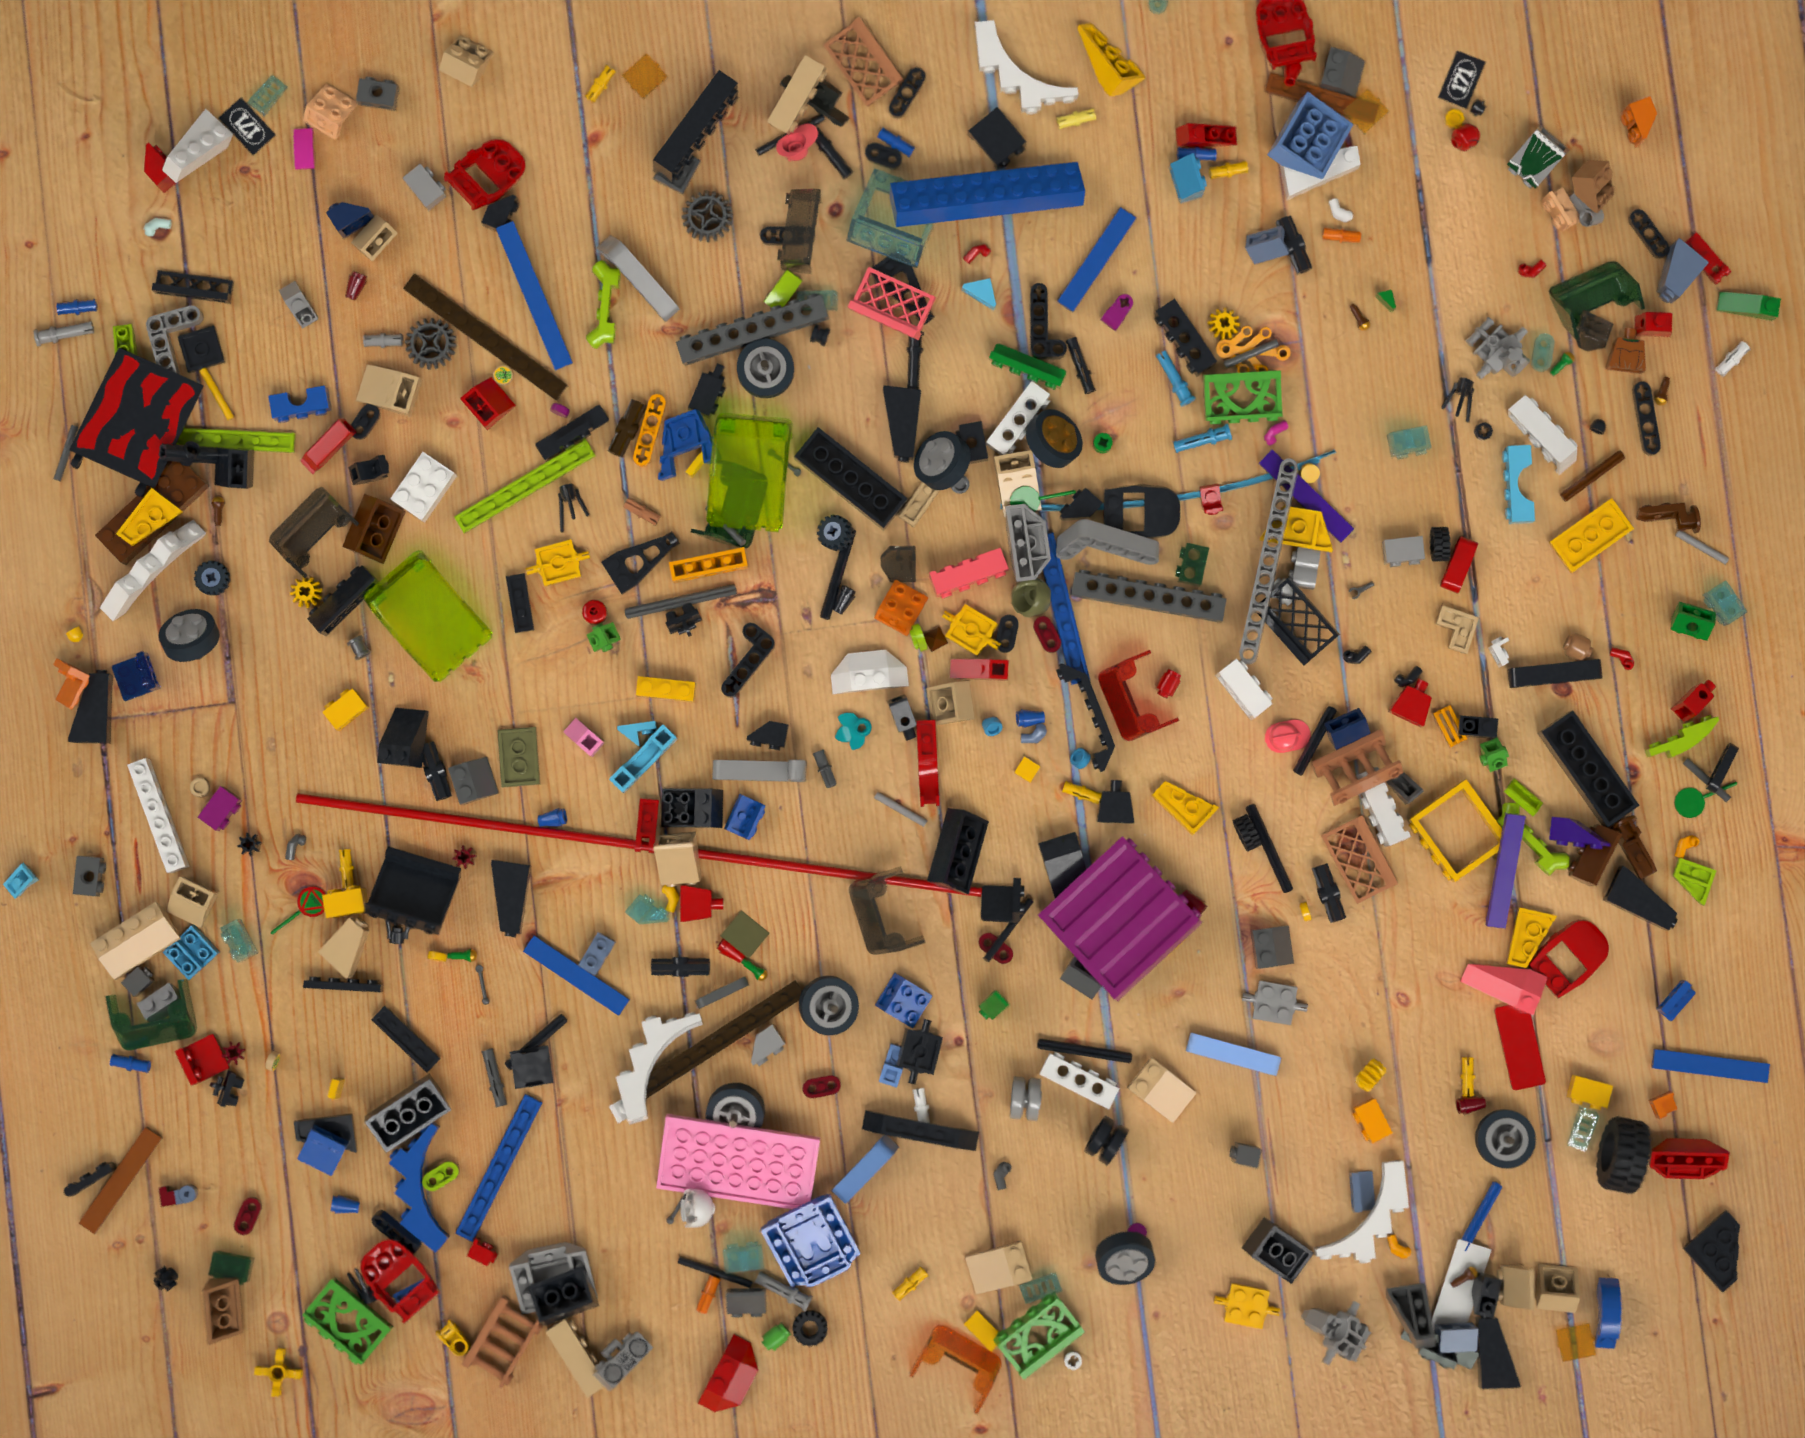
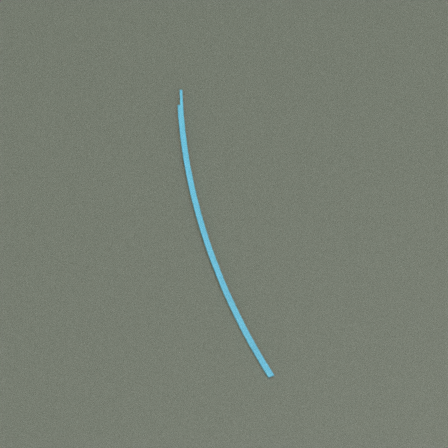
[1000,450,1336,511]

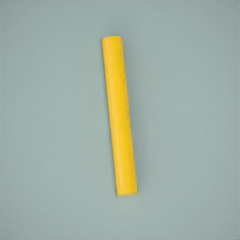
[199,368,234,421]

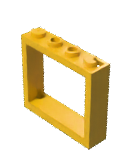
[1408,779,1502,882]

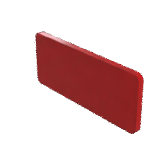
[1494,1005,1546,1091]

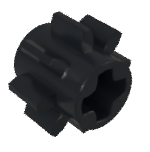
[237,833,262,857]
[153,1266,178,1292]

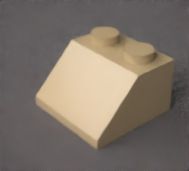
[926,681,975,725]
[1536,1264,1580,1313]

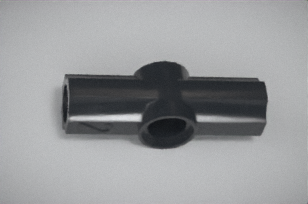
[1275,215,1313,275]
[159,441,219,466]
[423,741,452,801]
[1312,863,1346,923]
[651,957,710,977]

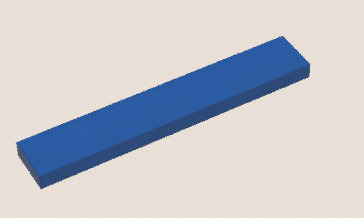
[1057,207,1136,312]
[523,936,630,1016]
[1652,1049,1770,1083]

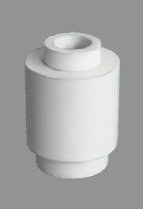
[1272,578,1298,606]

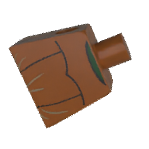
[1606,328,1646,374]

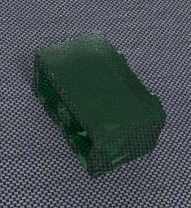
[208,1250,254,1285]

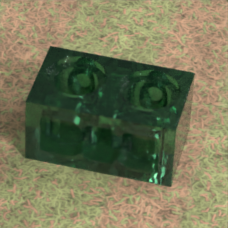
[1175,543,1209,587]

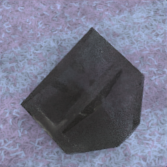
[1575,310,1613,352]
[881,546,916,582]

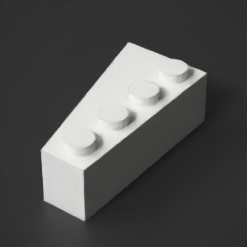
[162,109,233,183]
[1280,146,1361,200]
[1508,395,1578,475]
[1356,767,1411,847]

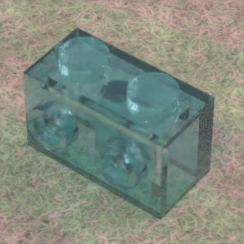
[1387,425,1432,460]
[1703,580,1747,626]
[220,919,258,962]
[723,1241,764,1273]

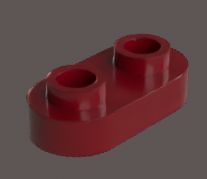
[1033,616,1061,653]
[978,933,1013,964]
[803,1075,841,1098]
[234,1197,262,1235]

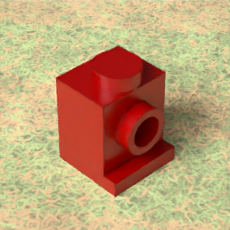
[467,1237,499,1266]

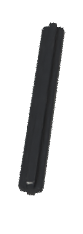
[820,530,856,620]
[1246,804,1293,893]
[1037,1039,1132,1063]

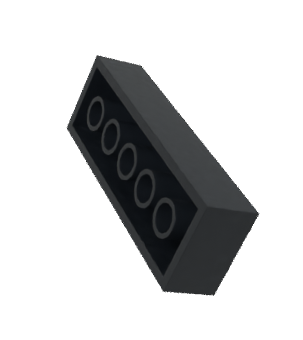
[653,70,739,184]
[794,427,908,531]
[1537,710,1640,827]

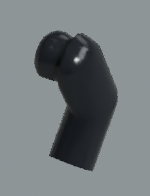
[1343,646,1372,664]
[1394,666,1423,687]

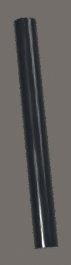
[755,114,825,156]
[983,898,1033,962]
[677,1256,753,1288]

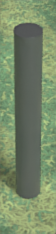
[1223,339,1279,368]
[54,425,79,482]
[705,504,746,546]
[1683,758,1731,802]

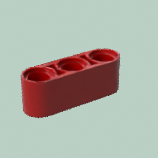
[1440,536,1478,594]

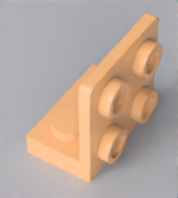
[303,84,358,140]
[1542,187,1580,232]

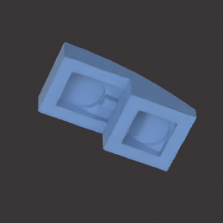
[879,1043,903,1088]

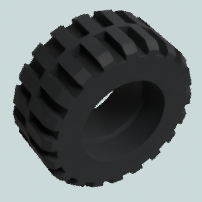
[1596,1116,1651,1194]

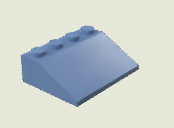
[1267,92,1354,179]

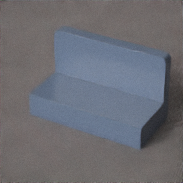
[1245,225,1289,264]
[1349,1171,1375,1212]
[1434,1322,1478,1353]

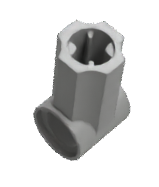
[1570,193,1604,227]

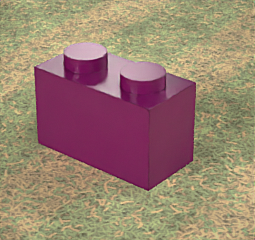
[198,786,242,831]

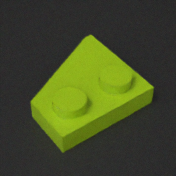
[1672,858,1716,906]

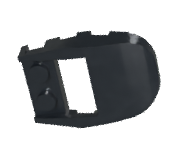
[1104,484,1180,539]

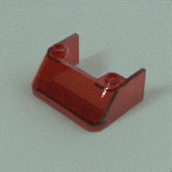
[1098,650,1180,742]

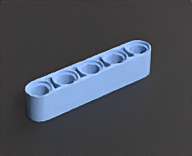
[1186,1032,1282,1076]

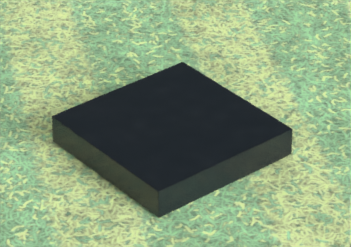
[177,325,226,373]

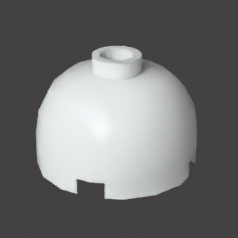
[681,1189,715,1228]

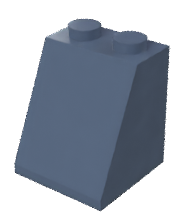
[1657,238,1709,304]

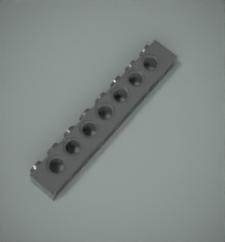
[676,294,830,366]
[1071,570,1227,623]

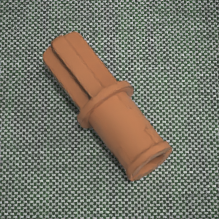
[623,498,661,526]

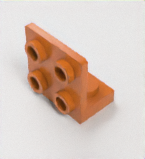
[874,580,928,637]
[53,658,90,710]

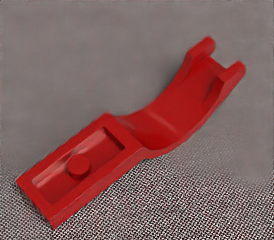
[916,720,940,807]

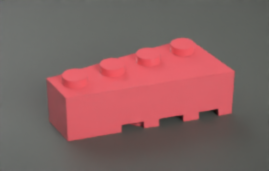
[929,548,1009,599]

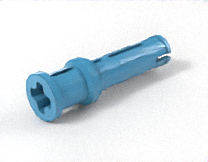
[1156,350,1196,407]
[1173,423,1232,453]

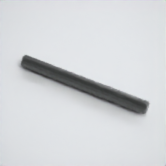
[625,584,737,619]

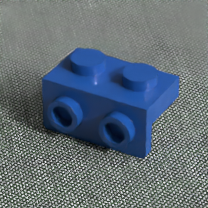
[724,794,765,840]

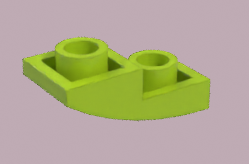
[764,269,802,308]

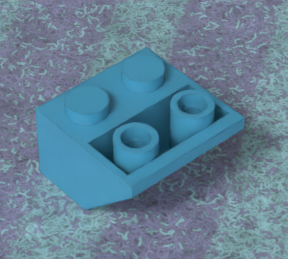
[1169,153,1207,204]

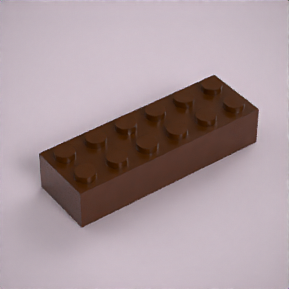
[95,461,209,565]

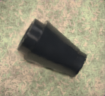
[833,585,856,615]

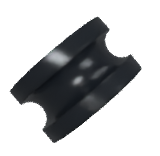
[1474,423,1493,440]

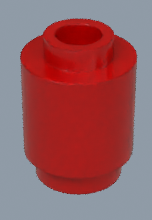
[1156,669,1181,699]

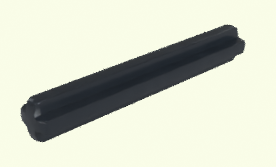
[1293,706,1337,776]
[505,1014,568,1070]

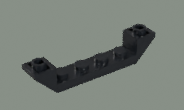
[1056,663,1115,772]
[862,1110,979,1151]

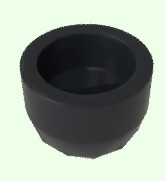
[1589,419,1606,435]

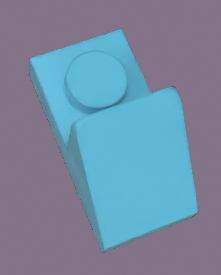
[617,721,657,747]
[3,863,39,899]

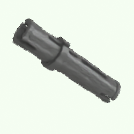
[481,1048,508,1108]

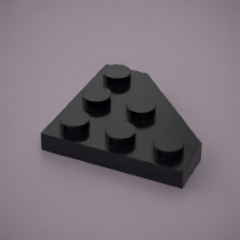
[1682,1210,1740,1293]

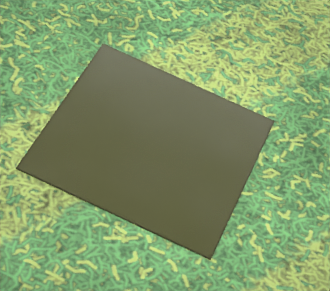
[720,910,770,958]

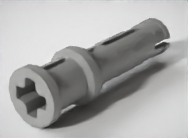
[34,321,94,347]
[755,1271,813,1312]

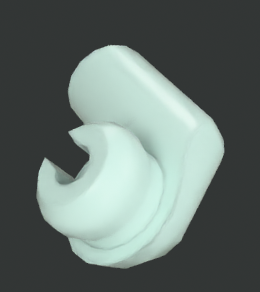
[144,218,172,236]

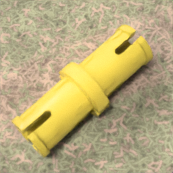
[1056,108,1096,130]

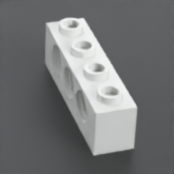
[986,381,1050,455]
[1039,1052,1119,1109]

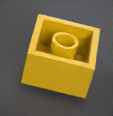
[322,885,368,918]

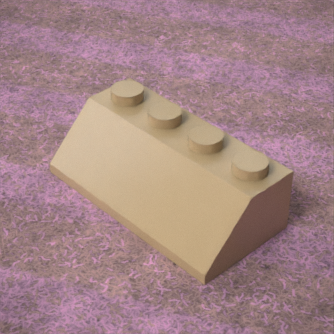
[90,901,181,980]

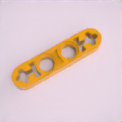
[633,394,666,467]

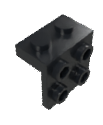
[981,878,1025,923]

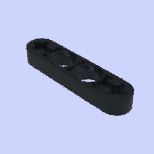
[1632,382,1661,456]

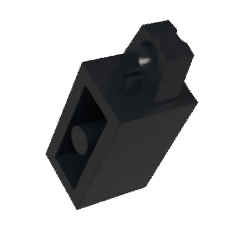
[688,363,726,418]

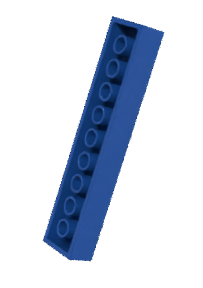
[889,162,1085,227]

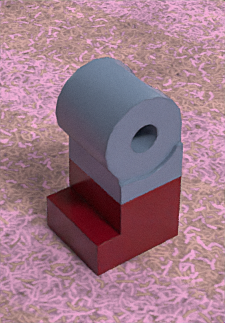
[158,1185,198,1207]

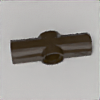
[608,399,647,458]

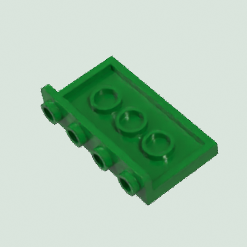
[989,344,1066,390]

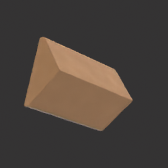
[202,1278,243,1345]

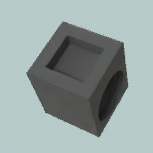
[121,966,155,997]

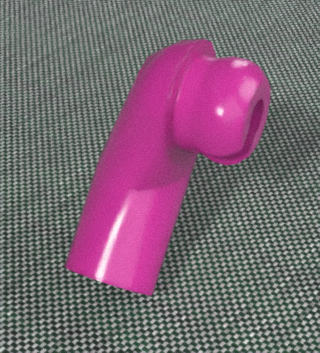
[1264,420,1288,446]

